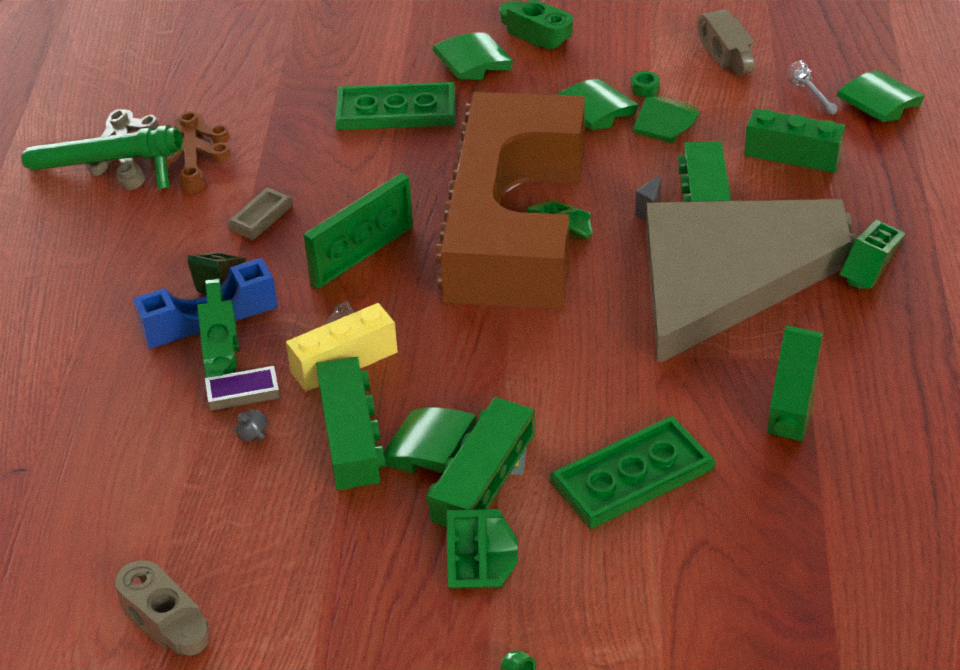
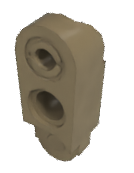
[697,9,755,76]
[115,560,210,655]

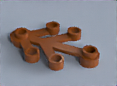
[150,111,231,194]

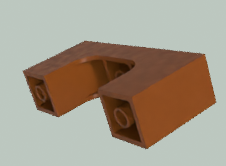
[435,92,585,310]

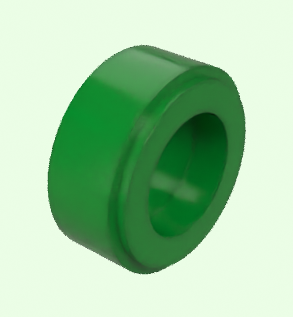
[630,71,660,97]

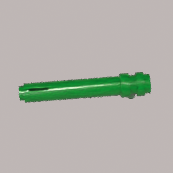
[21,125,183,189]

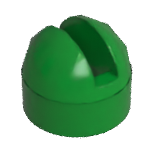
[500,650,536,670]

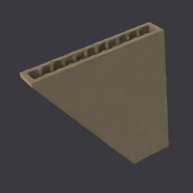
[646,199,856,362]

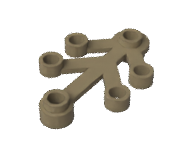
[86,109,160,190]

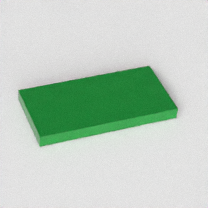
[335,82,455,130]
[303,172,413,290]
[550,416,715,530]

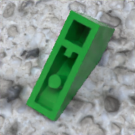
[840,219,906,289]
[767,325,823,441]

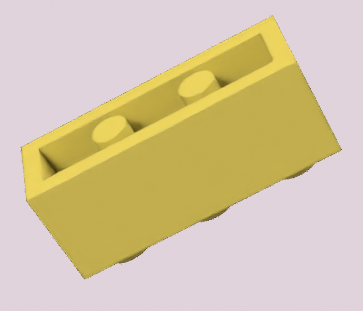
[286,303,398,392]

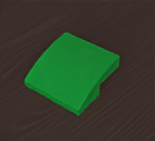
[432,33,513,80]
[836,70,925,122]
[557,78,639,130]
[384,408,476,474]

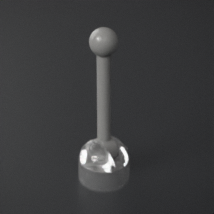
[786,60,837,115]

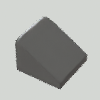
[635,176,661,222]

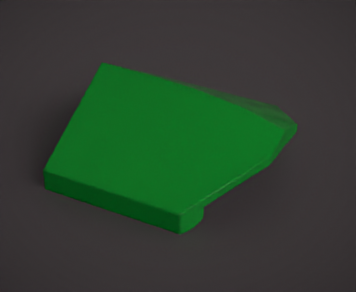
[633,96,700,143]
[527,199,593,239]
[446,509,518,589]

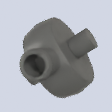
[235,409,268,442]

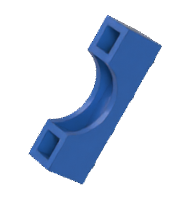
[132,258,278,349]

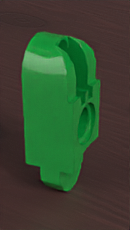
[499,0,573,49]
[197,278,239,378]

